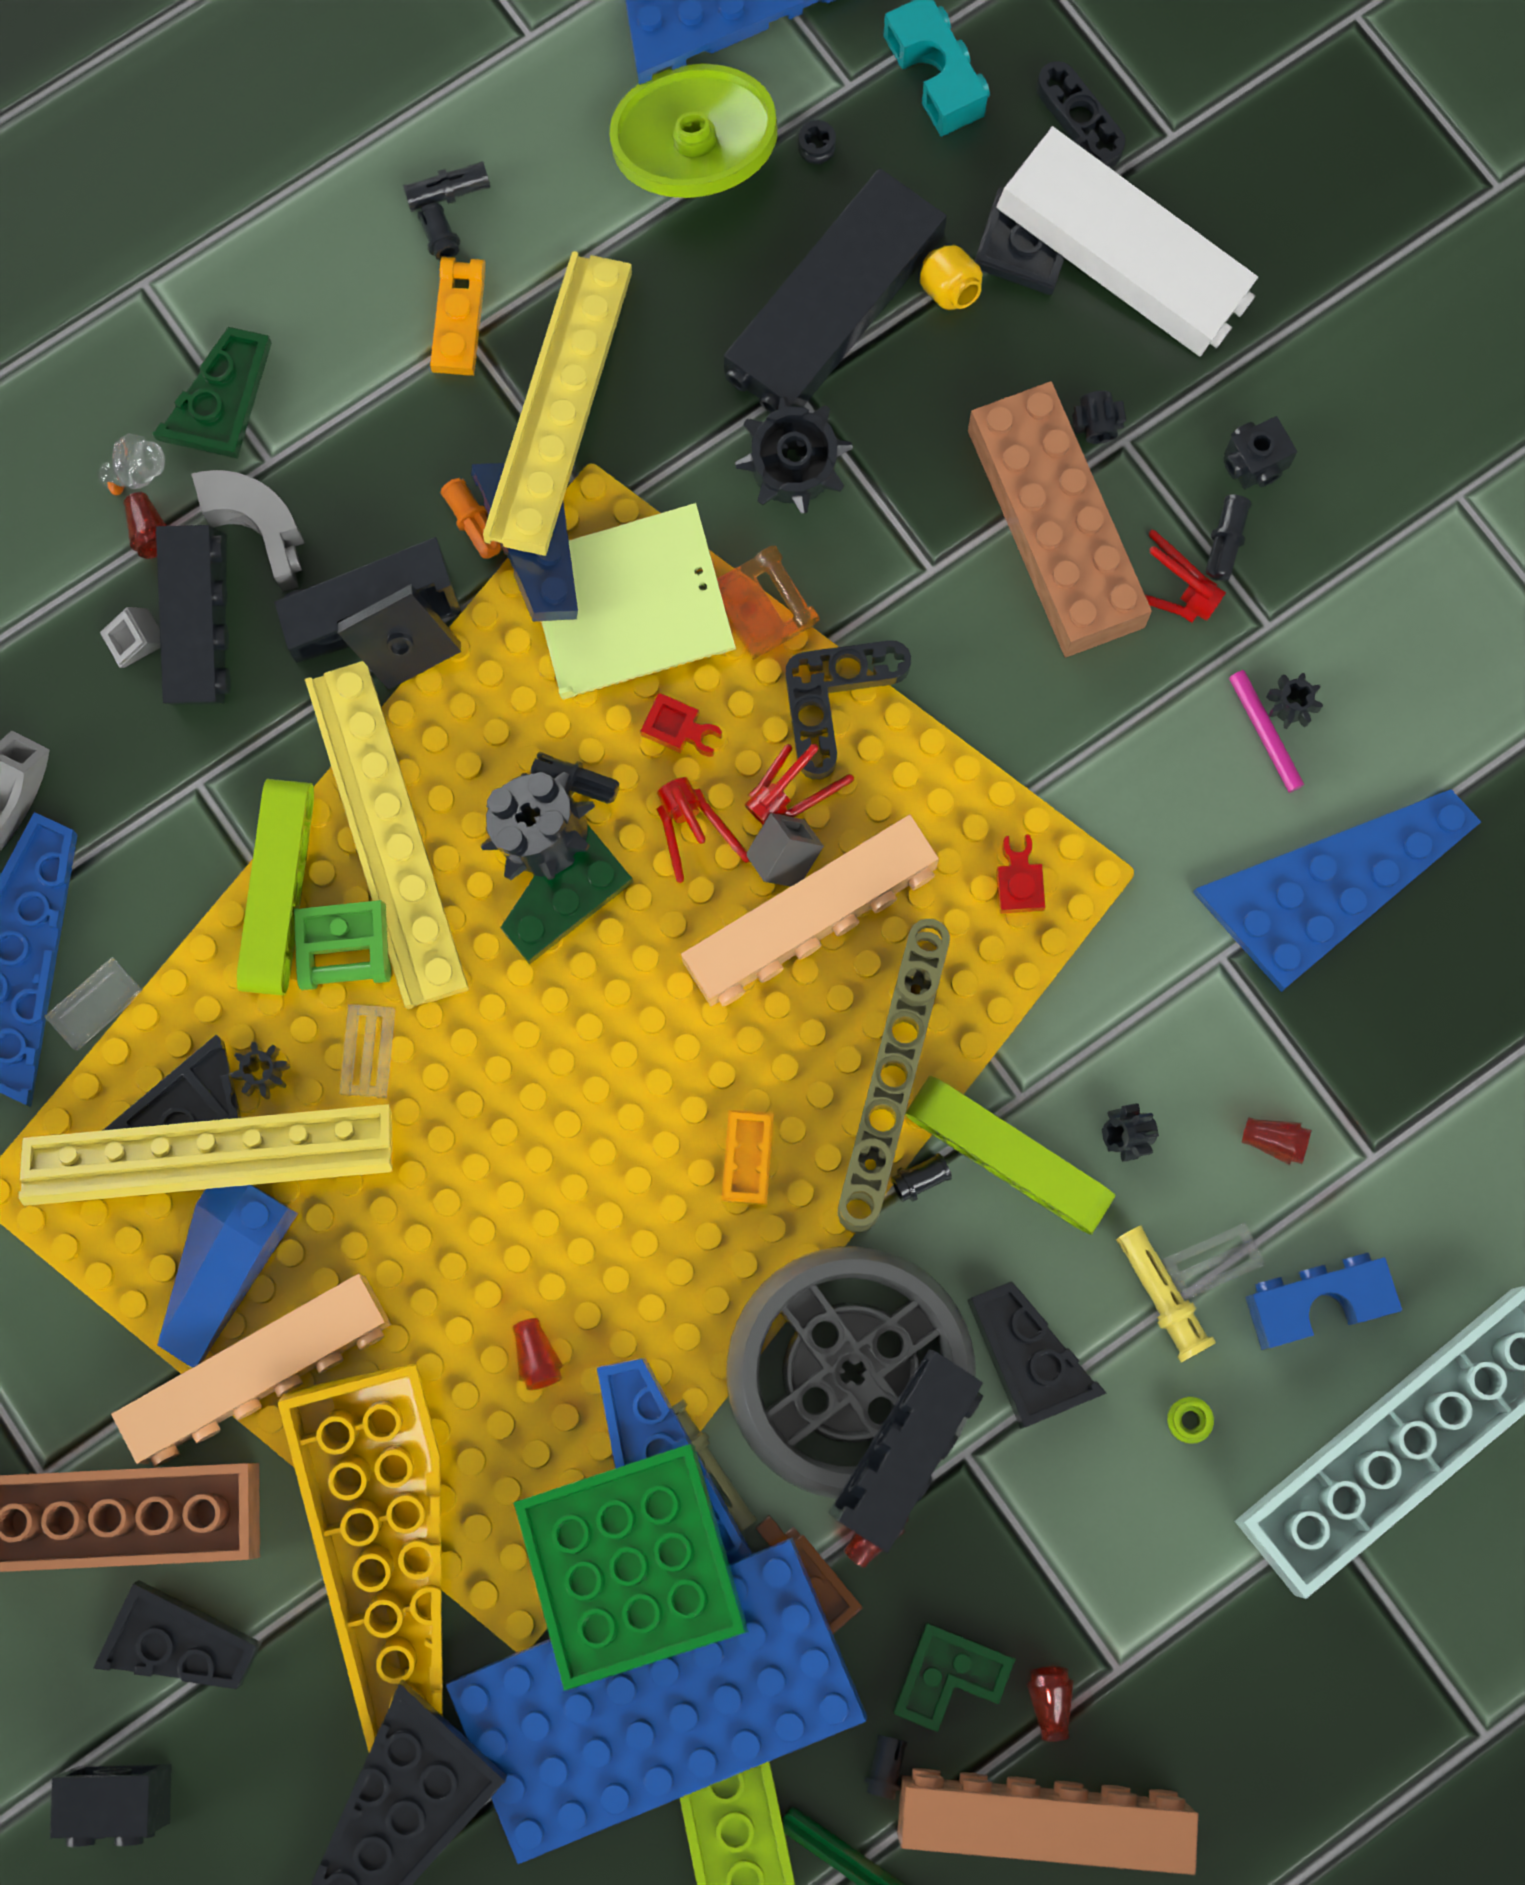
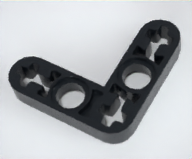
[1037,61,1125,168]
[785,640,911,780]

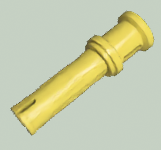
[1116,1225,1216,1363]

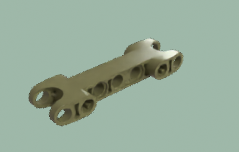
[838,919,950,1233]

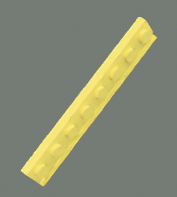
[483,251,632,556]
[305,661,469,1010]
[18,1104,393,1206]

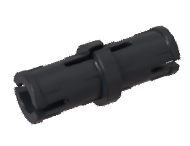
[403,161,491,212]

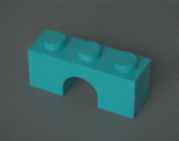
[883,0,990,137]

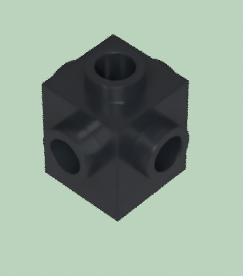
[1224,416,1298,490]

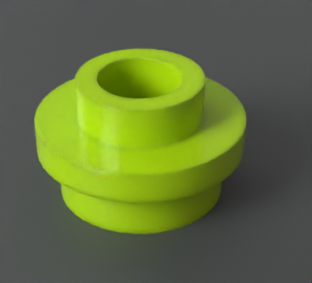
[1167,1397,1214,1444]

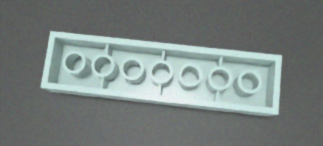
[1235,1286,1525,1599]

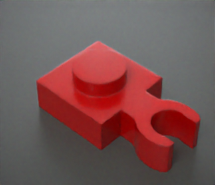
[640,693,723,757]
[996,834,1046,914]

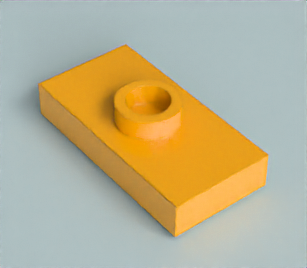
[721,1110,774,1205]

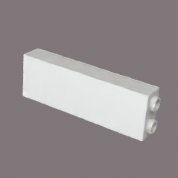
[996,126,1258,357]

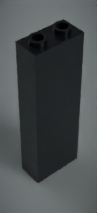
[724,168,947,413]

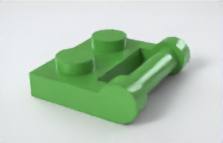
[294,900,391,990]

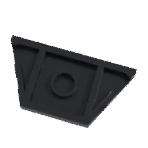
[102,1035,241,1131]

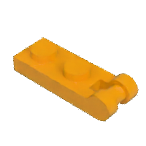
[430,256,486,376]

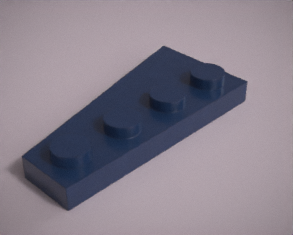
[471,463,578,622]

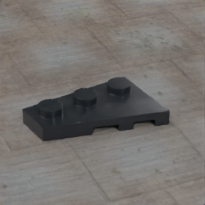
[967,1281,1107,1429]
[93,1580,262,1689]

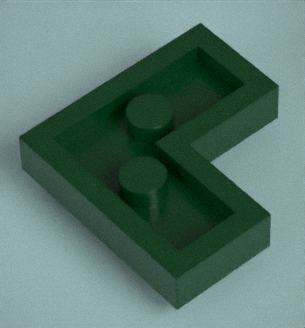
[893,1622,1015,1732]

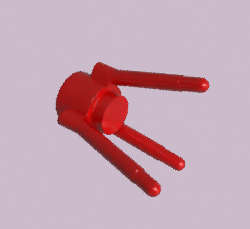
[1145,530,1226,623]
[744,744,854,825]
[656,777,750,883]

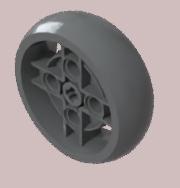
[726,1246,976,1499]

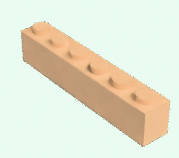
[681,815,939,1007]
[111,1274,392,1467]

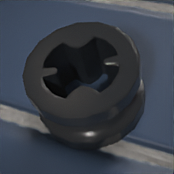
[798,120,836,164]

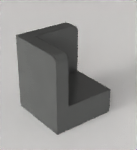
[747,813,824,887]

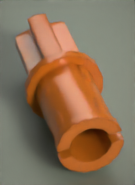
[440,478,502,559]

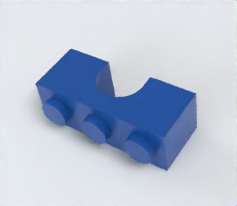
[1245,1252,1402,1350]

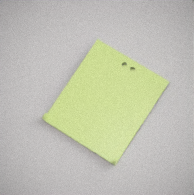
[542,503,736,700]

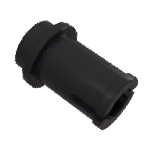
[417,203,460,261]
[891,1153,952,1202]
[864,1734,908,1800]

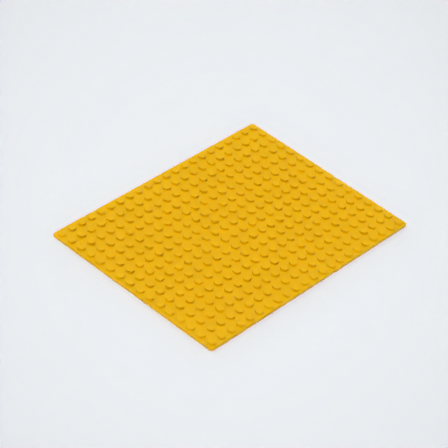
[0,464,1134,1652]

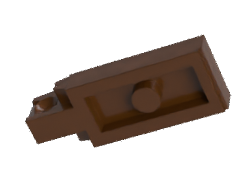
[756,1515,863,1634]

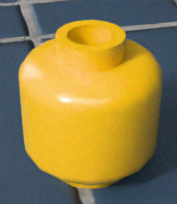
[920,245,983,310]

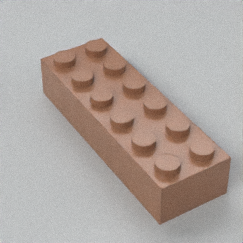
[968,381,1152,658]
[0,1463,260,1572]
[897,1768,1198,1875]

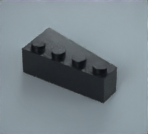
[156,525,231,705]
[275,537,461,663]
[828,1350,984,1554]

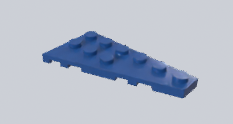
[625,0,834,85]

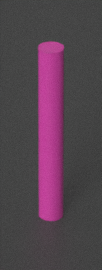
[1229,670,1305,793]

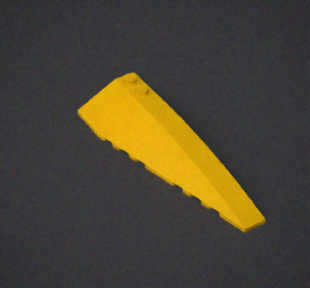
[277,1364,443,1752]

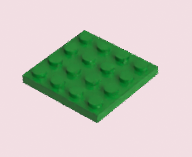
[514,1444,749,1691]

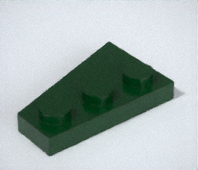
[152,327,272,459]
[500,824,633,965]

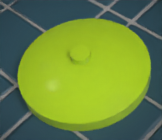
[609,64,778,198]

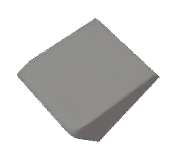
[100,607,161,668]

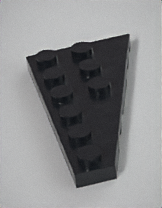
[311,1679,507,1885]

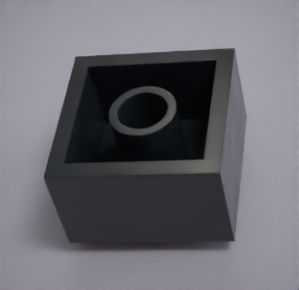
[50,1764,172,1847]

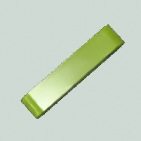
[237,779,314,996]
[905,1076,1116,1235]

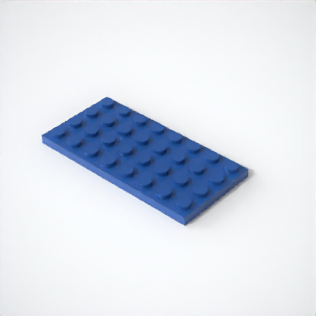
[446,1538,867,1864]

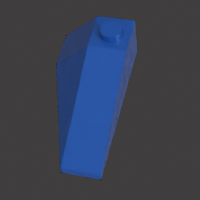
[157,1185,298,1368]

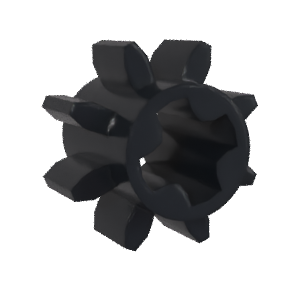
[1072,391,1127,444]
[1266,673,1323,729]
[231,1042,290,1099]
[1102,1103,1159,1162]

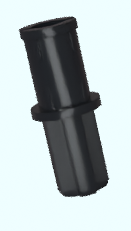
[1205,494,1252,581]
[530,752,619,804]

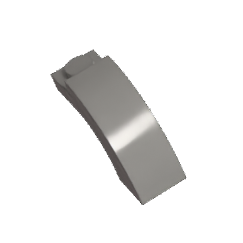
[192,470,304,592]
[0,731,50,851]

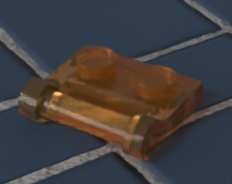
[717,546,820,660]

